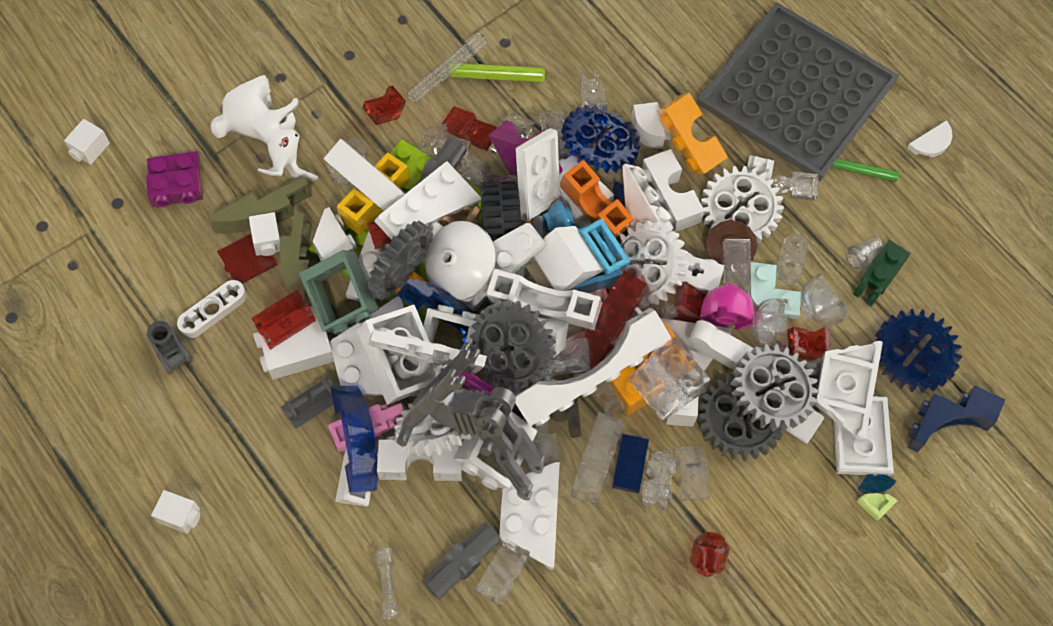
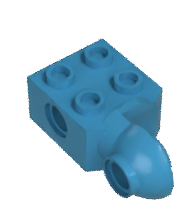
[542,199,623,293]

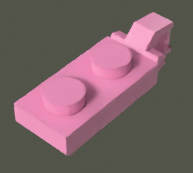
[328,403,404,452]

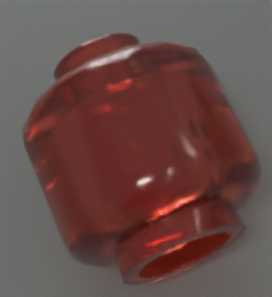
[690,532,730,577]

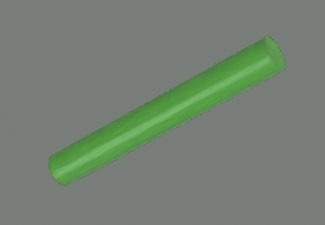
[832,159,899,182]

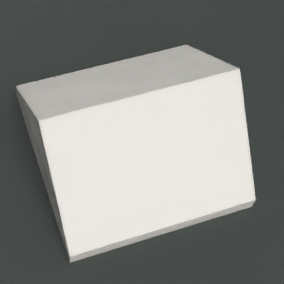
[533,226,604,291]

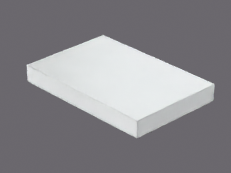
[516,128,561,222]
[833,396,894,476]

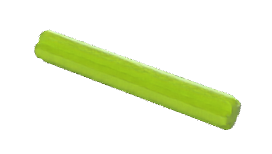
[449,63,545,82]

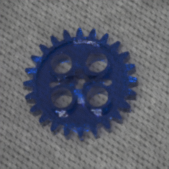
[561,105,641,174]
[874,309,962,393]

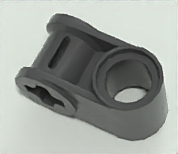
[147,321,193,375]

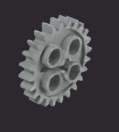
[730,344,819,431]

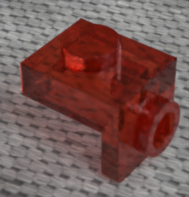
[362,85,406,125]
[787,326,831,361]

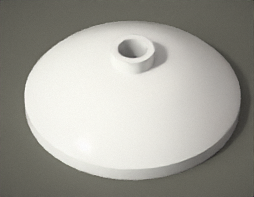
[425,221,496,301]

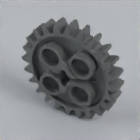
[367,220,433,300]
[470,299,556,389]
[697,375,783,461]

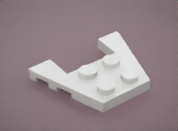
[329,296,422,397]

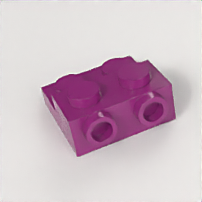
[146,151,203,207]

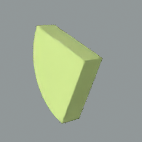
[857,493,898,521]

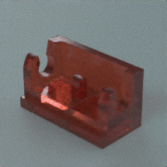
[251,289,316,350]

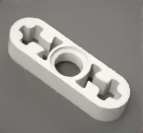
[177,280,247,338]

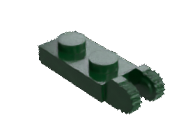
[853,240,911,307]

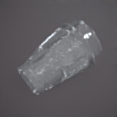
[846,236,883,269]

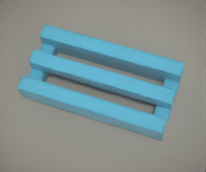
[579,219,631,277]

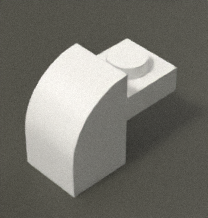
[631,102,673,149]

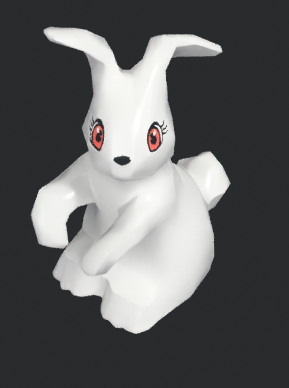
[210,75,318,182]

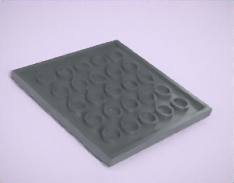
[696,2,899,182]

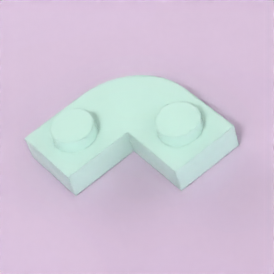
[747,262,801,320]

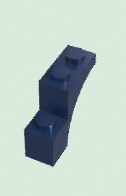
[907,385,1005,452]

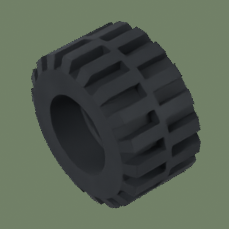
[481,181,521,242]

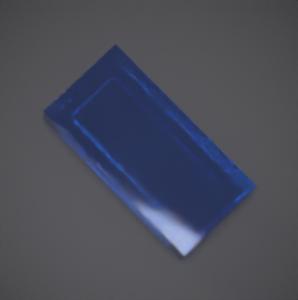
[612,434,649,494]

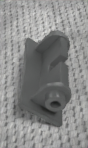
[281,378,341,429]

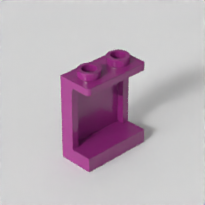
[489,120,563,177]

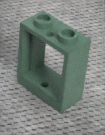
[299,250,379,335]

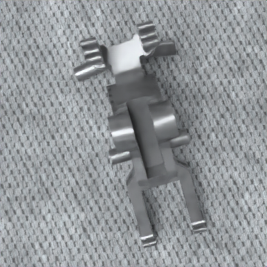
[396,342,545,501]

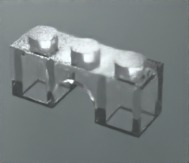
[571,412,625,506]

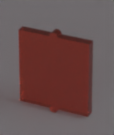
[217,233,277,284]

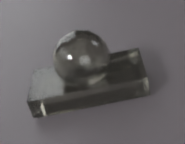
[549,377,582,438]

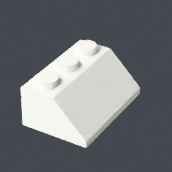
[357,305,439,405]

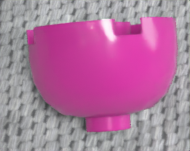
[700,283,754,330]

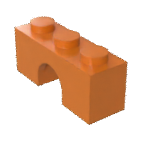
[560,160,634,238]

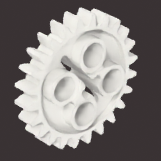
[700,166,784,244]
[615,221,688,307]
[394,390,472,457]

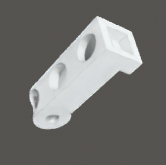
[689,320,761,377]

